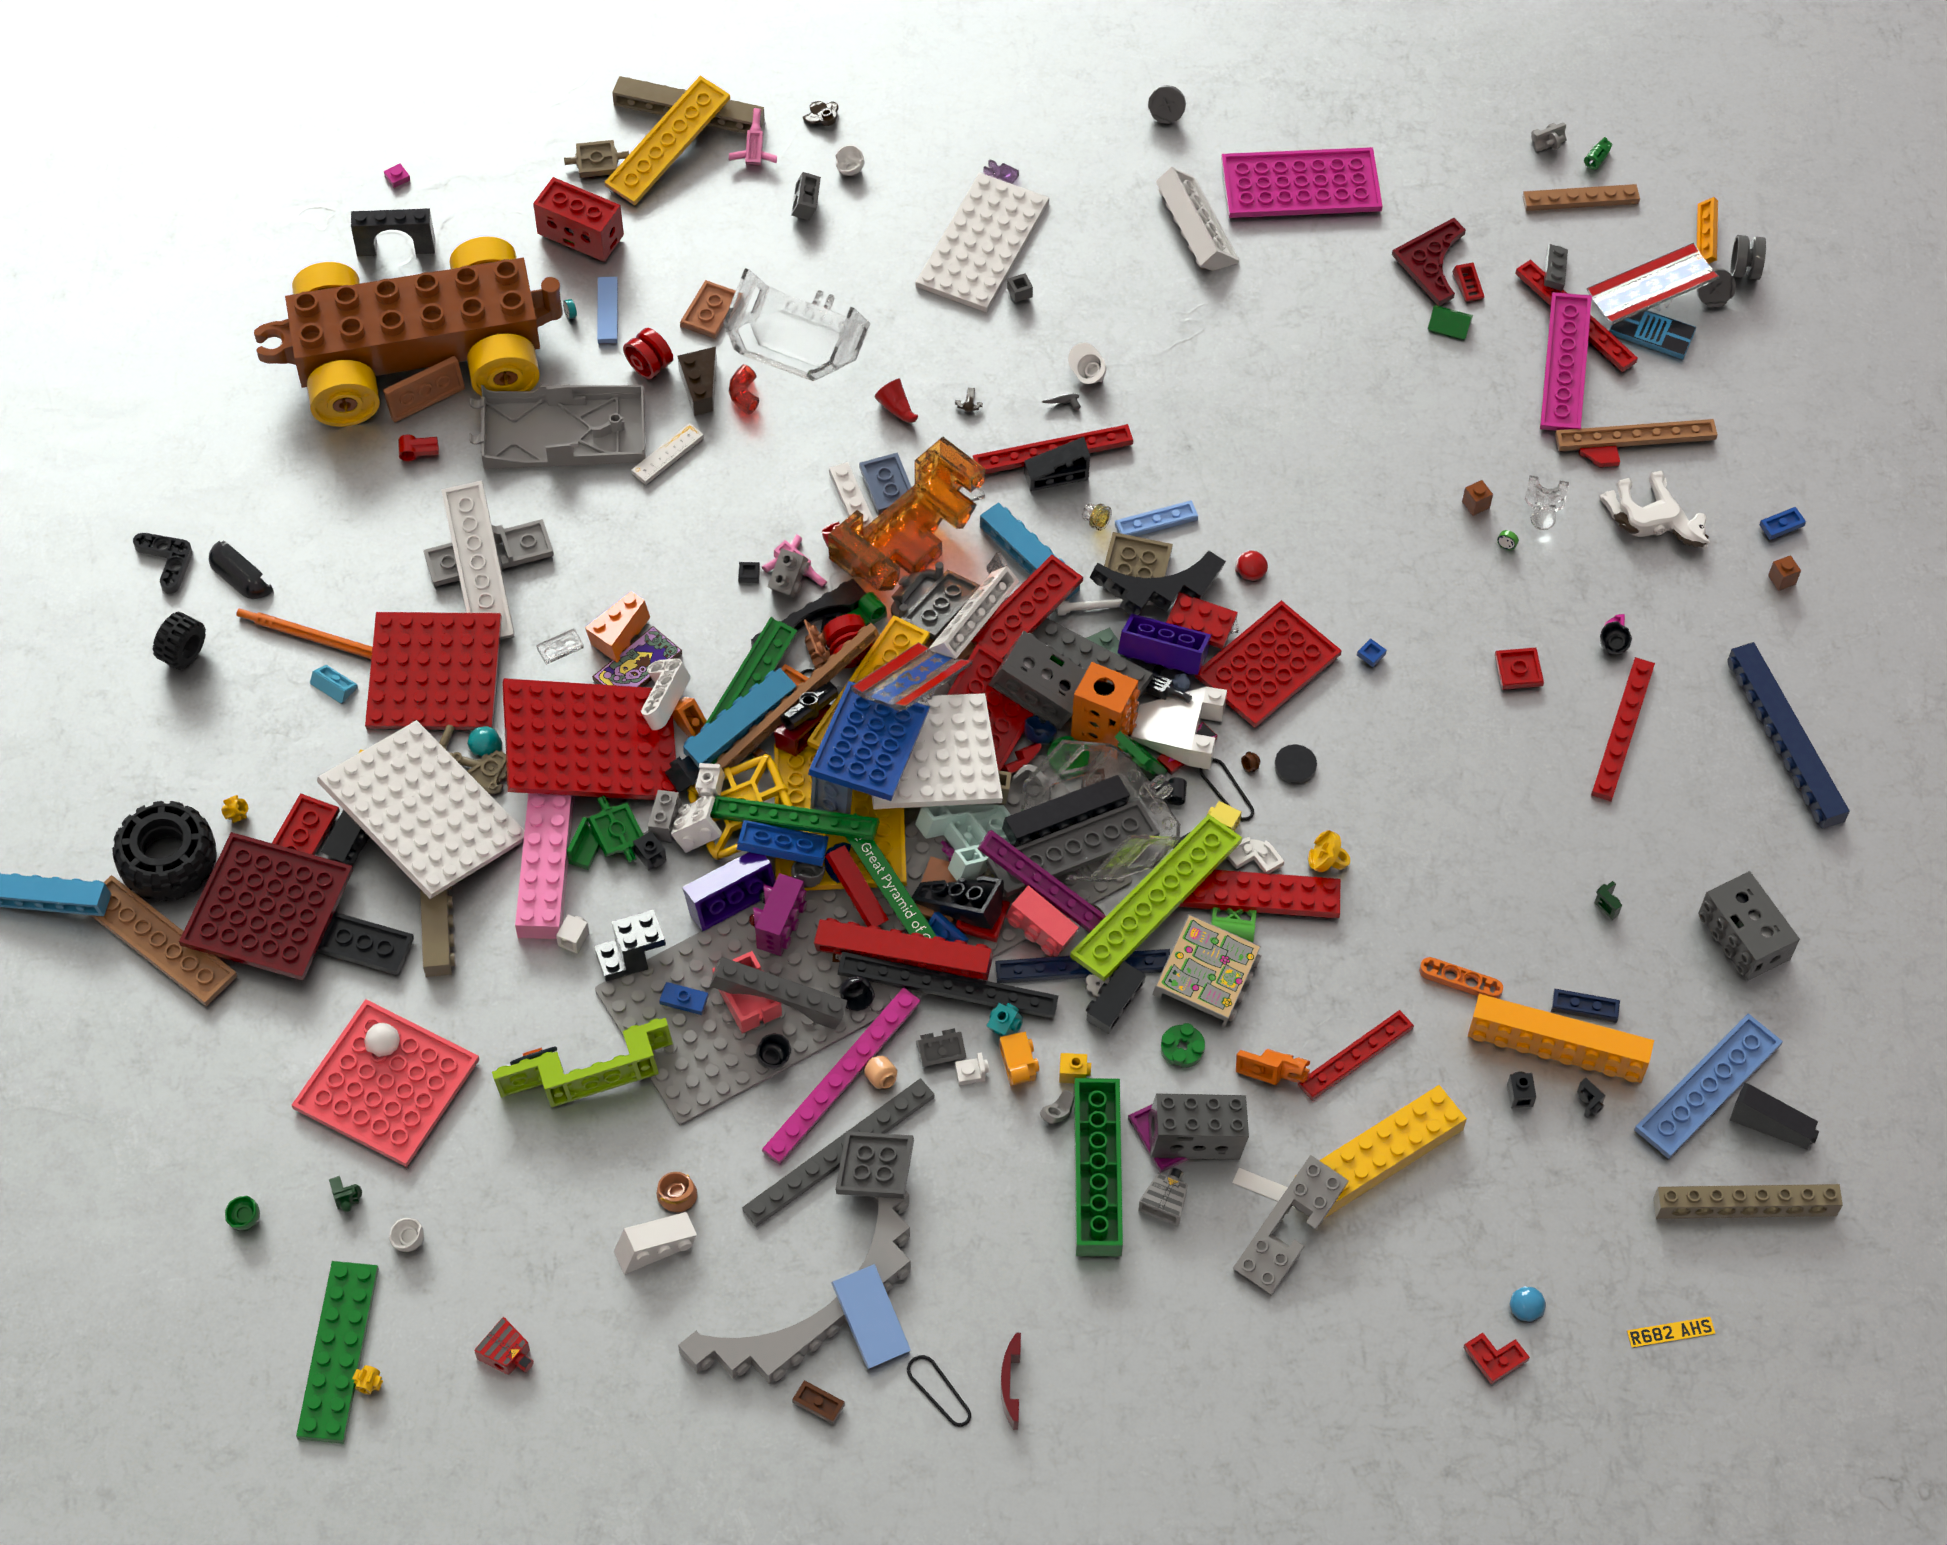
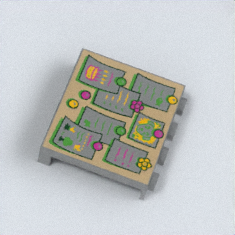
[1152,914,1261,1027]

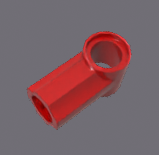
[398,434,439,461]

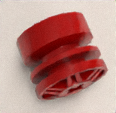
[822,614,873,669]

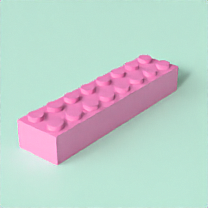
[515,793,574,939]

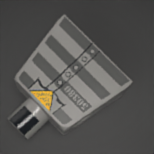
[1138,1168,1188,1226]

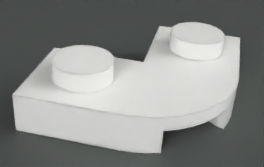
[1227,837,1284,874]

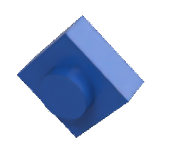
[1357,638,1387,667]

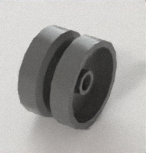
[1730,235,1766,280]

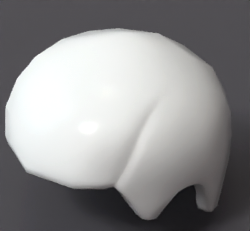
[835,145,864,176]
[364,1023,400,1057]
[389,1218,424,1253]

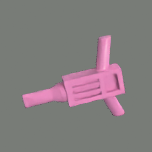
[729,108,777,166]
[762,534,827,587]

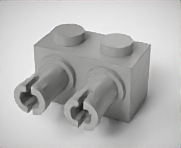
[767,548,809,598]

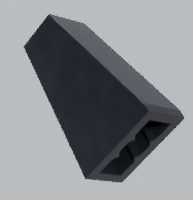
[1730,1082,1819,1150]

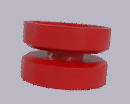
[623,327,673,379]

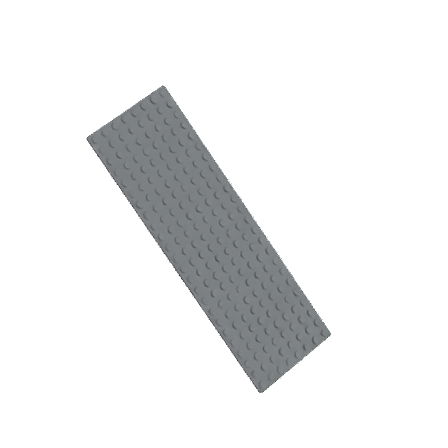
[595,755,1132,1125]

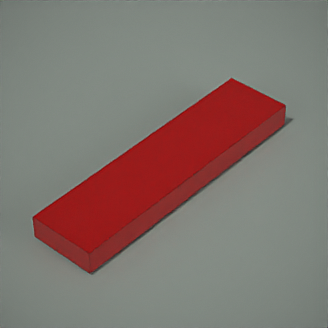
[825,845,889,927]

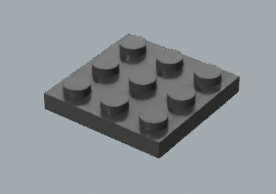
[835,1131,914,1199]

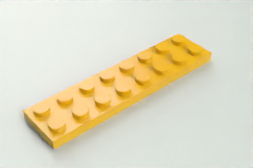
[604,75,731,205]
[807,615,930,750]

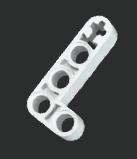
[641,658,691,730]

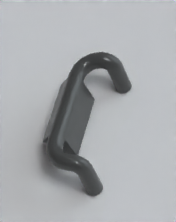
[891,562,944,618]

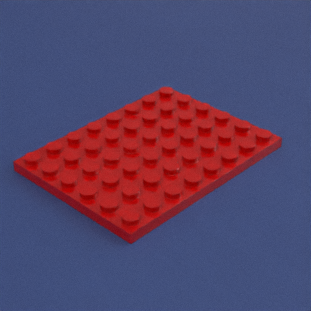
[502,678,678,800]

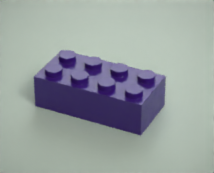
[1117,613,1211,675]
[682,852,775,932]

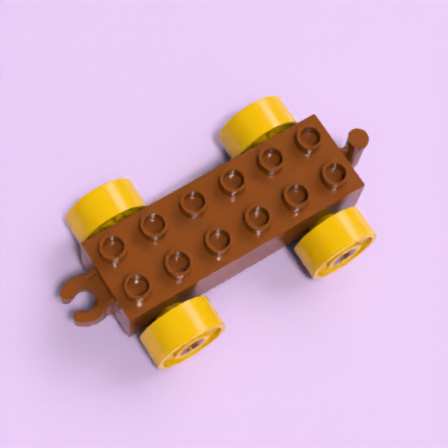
[254,237,563,427]

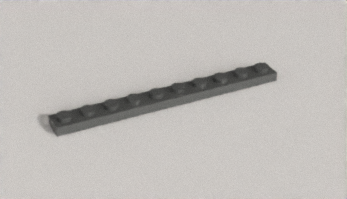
[742,1078,935,1227]

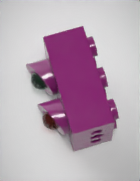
[749,873,807,956]

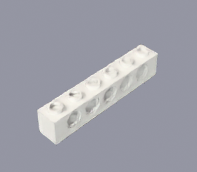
[929,566,1019,663]

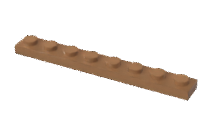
[1555,419,1718,451]

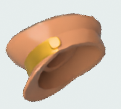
[656,1172,697,1212]

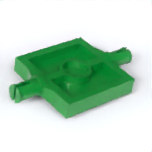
[588,796,643,863]

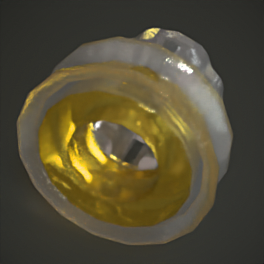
[1082,503,1112,531]

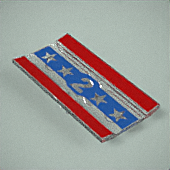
[1587,243,1720,325]
[851,642,972,712]

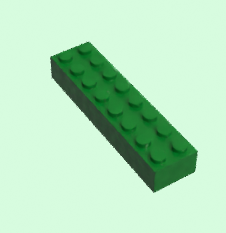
[1074,1078,1123,1256]

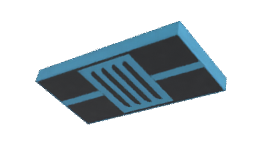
[1609,303,1697,360]

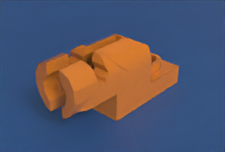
[1236,1049,1310,1085]

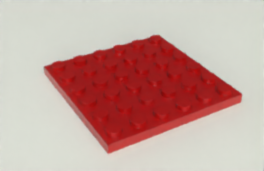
[365,612,502,730]

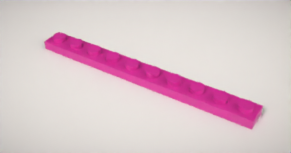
[762,987,921,1165]

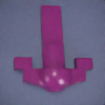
[941,840,955,862]

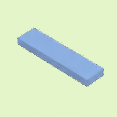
[597,277,618,344]
[1115,500,1198,537]

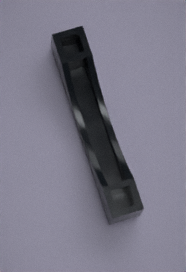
[751,578,866,657]

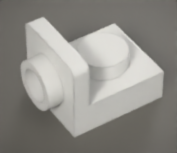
[955,1052,989,1085]

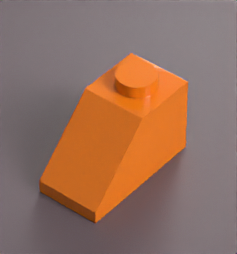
[672,696,707,737]

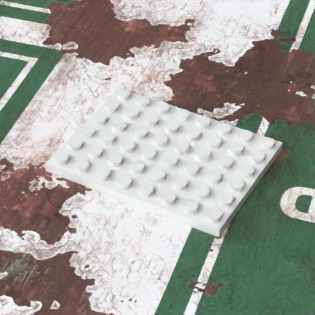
[317,720,525,899]

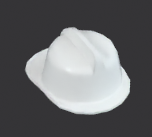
[1068,342,1106,384]

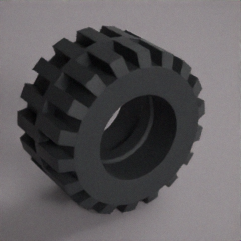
[153,611,206,670]

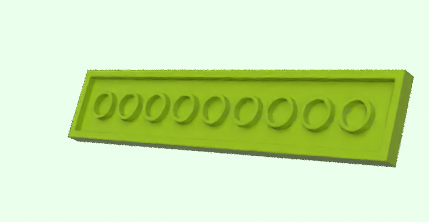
[1070,814,1242,981]

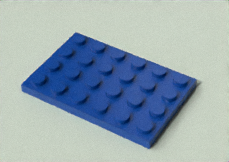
[808,681,930,801]

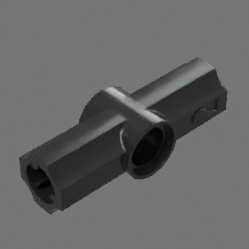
[781,682,838,731]

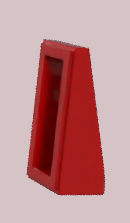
[1452,262,1485,302]

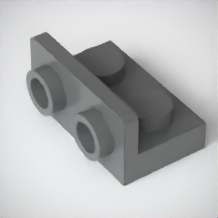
[916,1028,967,1067]

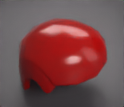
[1235,550,1268,581]

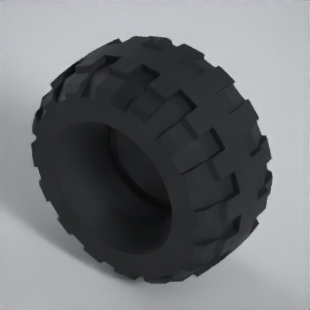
[112,801,217,901]

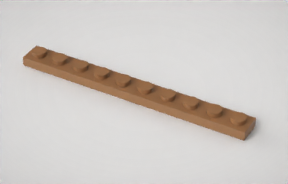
[715,623,879,771]

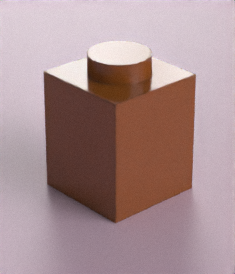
[1462,480,1493,516]
[1768,555,1801,591]

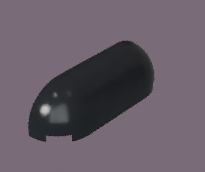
[208,540,273,599]

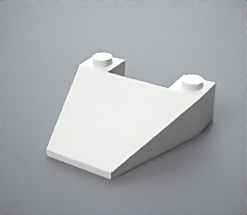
[1131,687,1227,770]

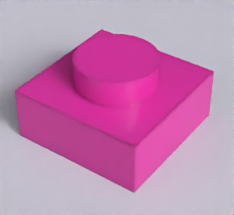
[384,163,410,188]

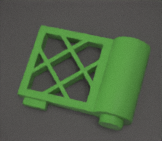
[1211,907,1257,943]

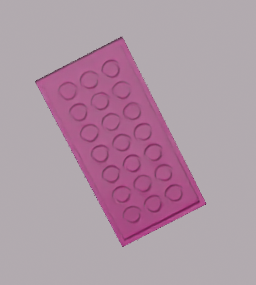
[1221,147,1383,218]

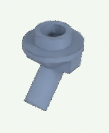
[1172,673,1190,692]

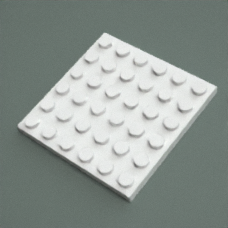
[871,693,1003,809]

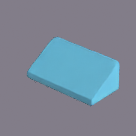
[310,665,358,703]

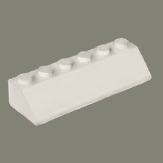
[1155,166,1240,271]

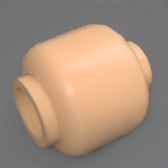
[864,1056,897,1089]

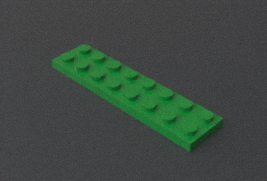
[296,1261,379,1444]

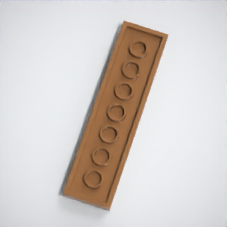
[90,875,237,1006]

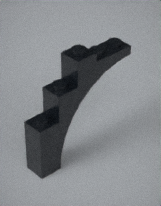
[1090,551,1226,615]

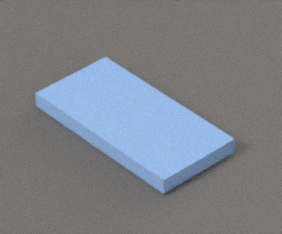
[831,1264,911,1369]

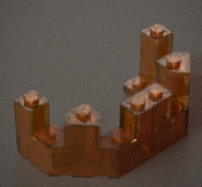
[828,437,985,591]

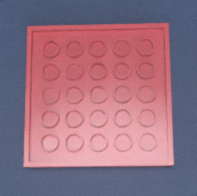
[292,999,480,1167]

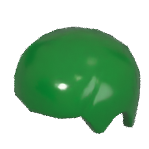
[225,1196,260,1230]

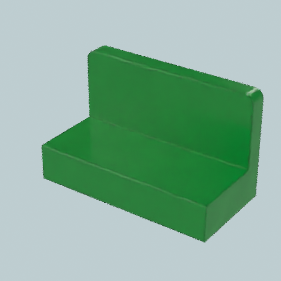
[1428,305,1473,339]
[567,817,600,870]

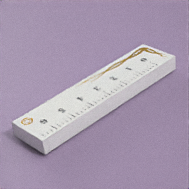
[631,423,704,485]

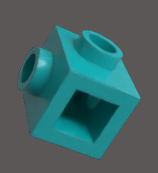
[986,1003,1023,1036]

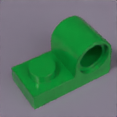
[848,592,887,626]

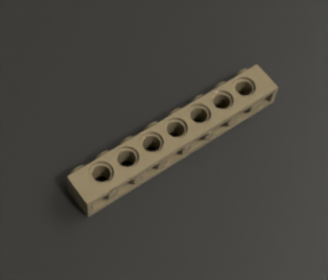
[1653,1184,1843,1219]

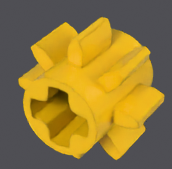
[221,795,249,823]
[352,1365,383,1395]

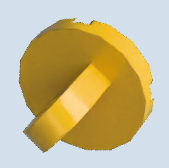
[1308,830,1351,872]

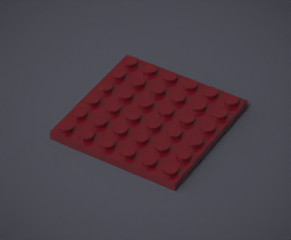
[179,832,353,980]

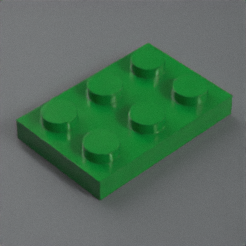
[1115,731,1168,777]

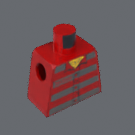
[474,1317,534,1375]

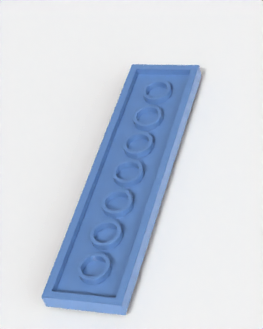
[1634,1013,1783,1159]

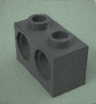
[791,172,821,221]

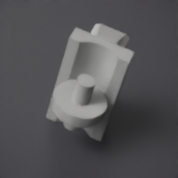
[1531,122,1567,152]

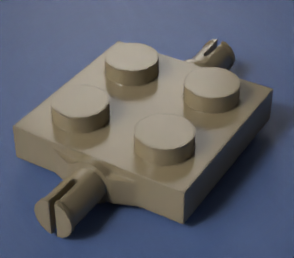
[564,140,629,178]

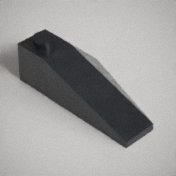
[911,876,1004,930]

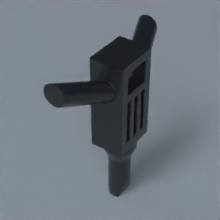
[1137,664,1192,703]

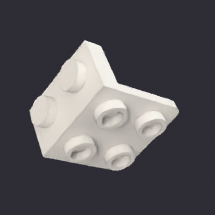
[671,794,722,853]

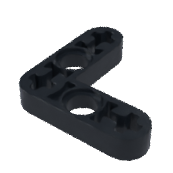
[133,533,193,594]

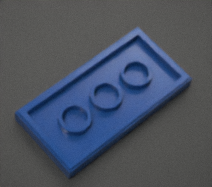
[737,820,829,866]

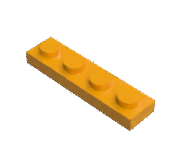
[1696,197,1718,266]

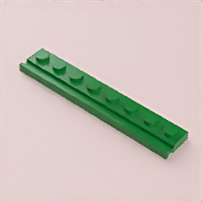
[705,617,797,764]

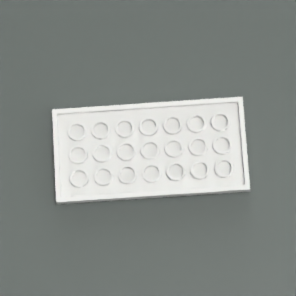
[915,172,1049,312]

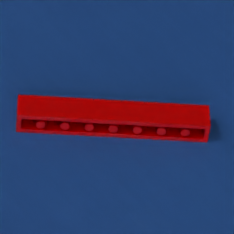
[814,918,993,981]

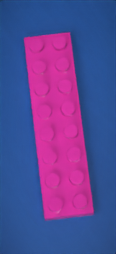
[1540,292,1592,431]

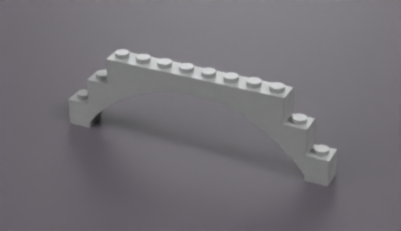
[678,1191,911,1384]

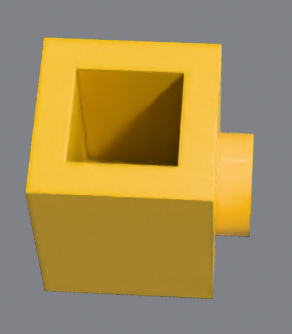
[1059,1053,1091,1084]

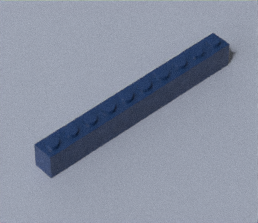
[1727,642,1850,829]

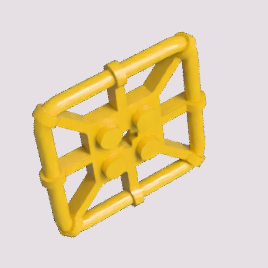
[687,754,793,860]

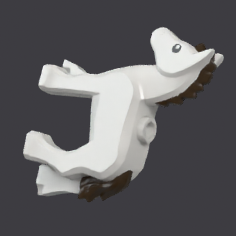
[1599,471,1710,549]

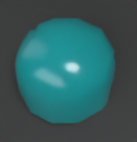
[467,726,503,756]

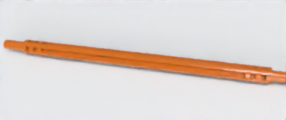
[236,608,372,659]

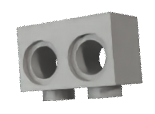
[648,790,682,842]

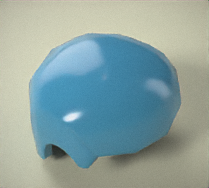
[1509,1286,1546,1322]

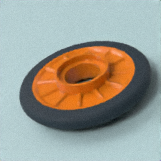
[510,1046,557,1065]

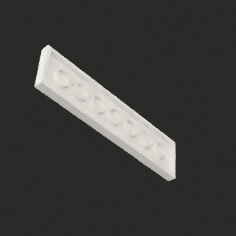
[441,480,515,640]

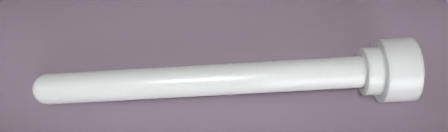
[1056,599,1154,616]

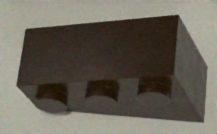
[677,347,717,416]

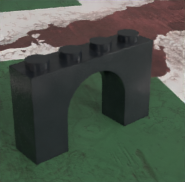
[351,208,435,257]

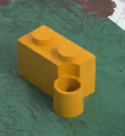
[999,1031,1040,1086]

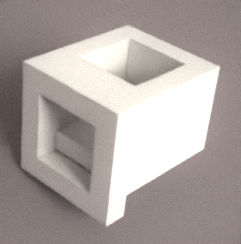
[695,763,725,797]

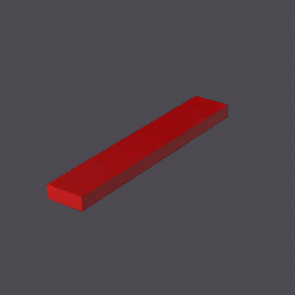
[1298,1010,1414,1101]

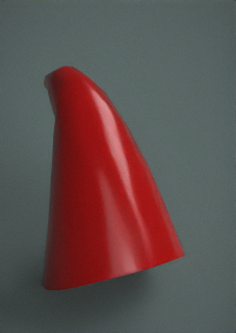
[874,378,918,423]

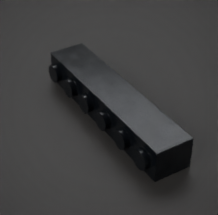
[1002,775,1130,847]

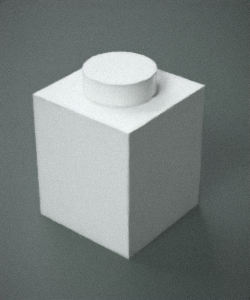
[556,914,589,954]

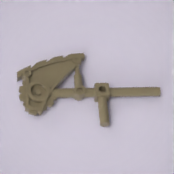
[439,725,507,794]

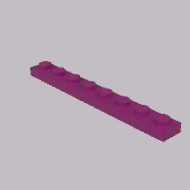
[977,830,1106,933]

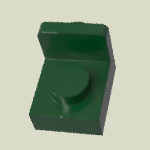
[1594,881,1622,920]

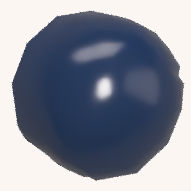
[1024,716,1057,745]

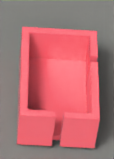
[1006,885,1079,957]
[712,951,782,1034]

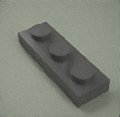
[1544,244,1568,291]

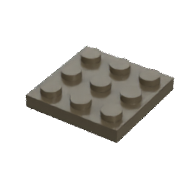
[1104,532,1173,578]

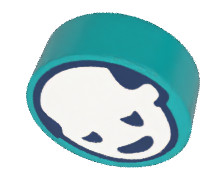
[563,299,577,320]

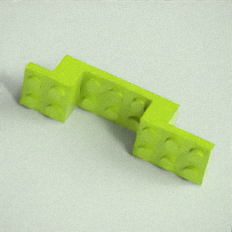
[492,1018,673,1108]

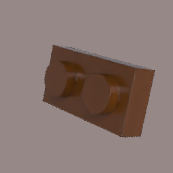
[792,1380,845,1424]

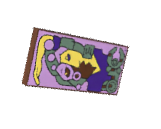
[592,626,682,687]

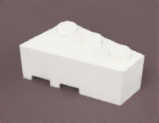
[614,1212,697,1275]

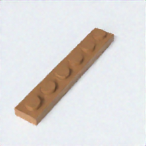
[1522,184,1640,211]

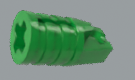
[1584,137,1613,170]

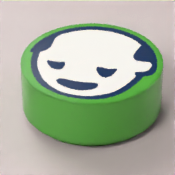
[1497,530,1519,550]

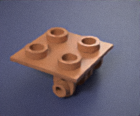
[804,619,830,670]

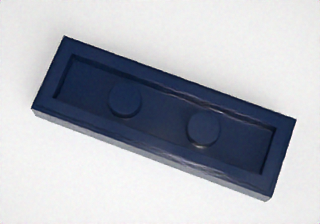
[1551,988,1620,1023]

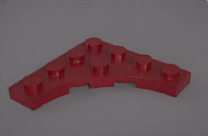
[1392,218,1466,306]

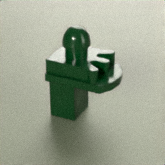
[329,1176,362,1212]

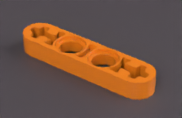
[1419,957,1503,999]

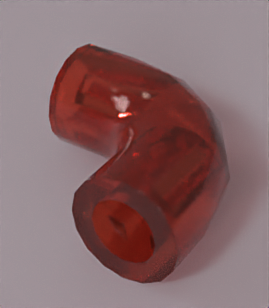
[728,364,759,415]

